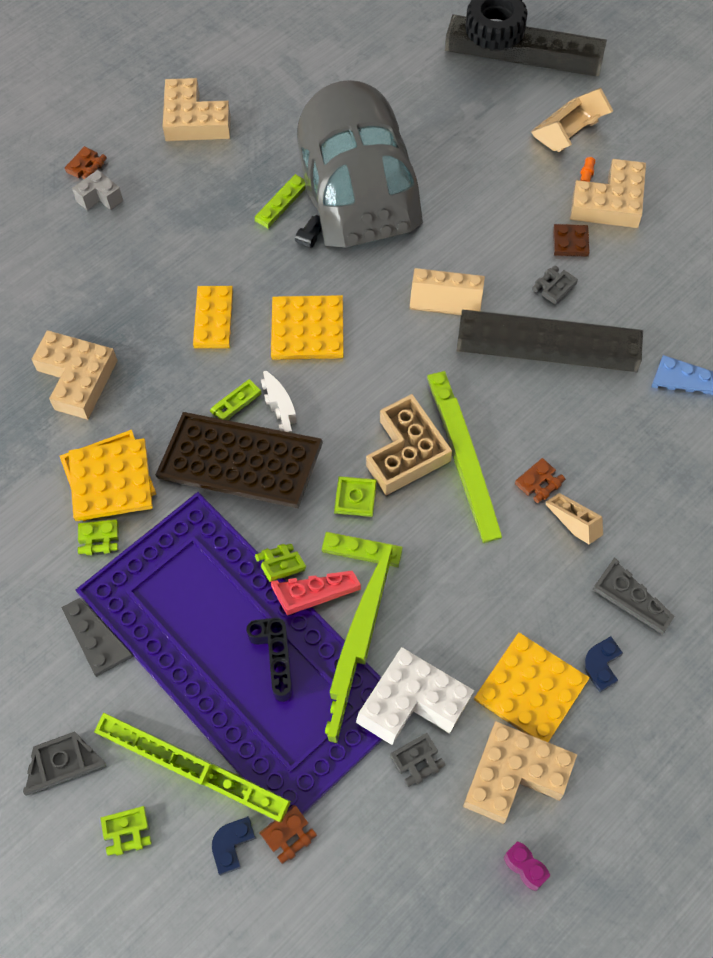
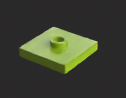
[334,476,377,517]

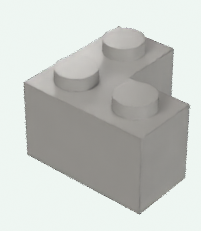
[72,170,123,210]

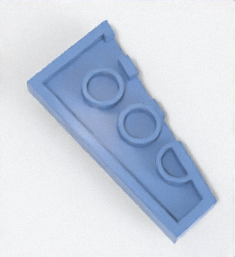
[651,355,713,395]

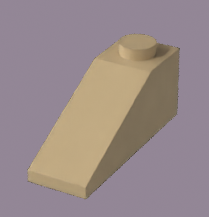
[546,493,603,544]

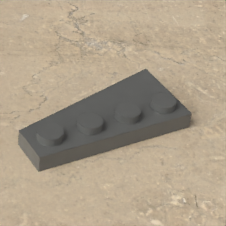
[593,557,675,635]
[61,598,133,677]

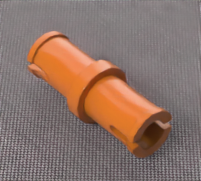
[580,157,596,182]

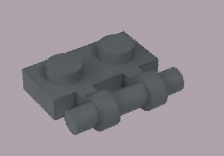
[532,266,578,305]
[390,733,446,787]

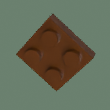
[553,224,590,257]

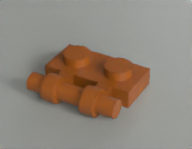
[65,146,107,179]
[515,458,566,503]
[259,805,317,864]

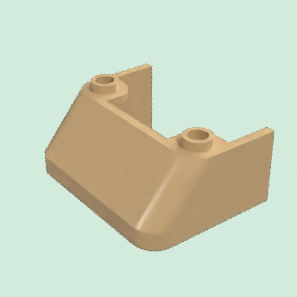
[531,88,613,152]

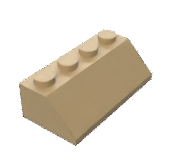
[409,268,485,317]

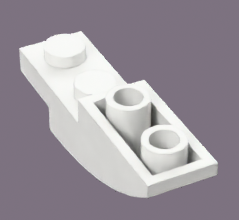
[261,371,297,433]

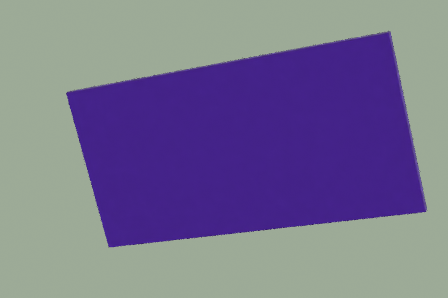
[75,492,383,815]

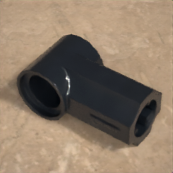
[295,215,322,248]

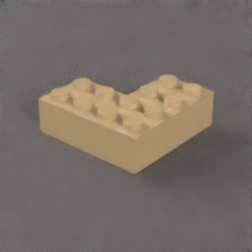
[163,78,231,141]
[570,159,646,228]
[32,330,118,420]
[366,394,452,496]
[463,721,577,824]

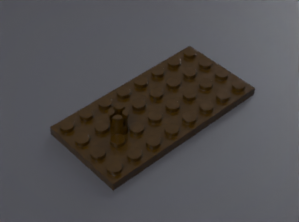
[155,412,323,509]

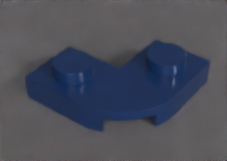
[585,636,623,693]
[212,816,256,876]

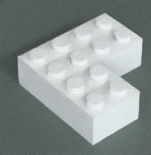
[356,647,474,745]

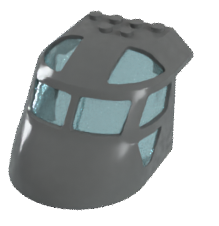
[297,80,423,248]

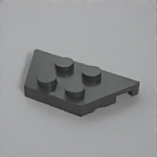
[23,731,106,796]

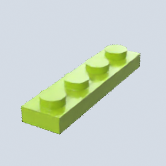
[255,174,306,229]
[322,532,403,568]

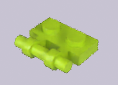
[78,519,119,556]
[255,544,306,582]
[100,806,152,856]

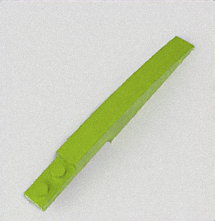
[427,371,502,543]
[325,544,393,743]
[94,713,291,822]

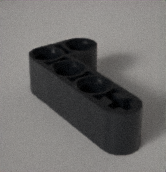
[246,618,292,702]

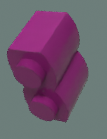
[504,841,550,891]

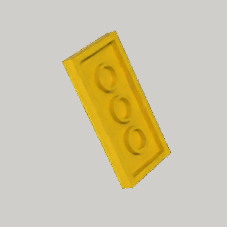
[193,286,233,348]

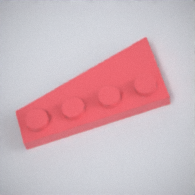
[271,571,361,615]

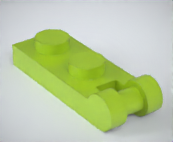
[210,379,262,421]

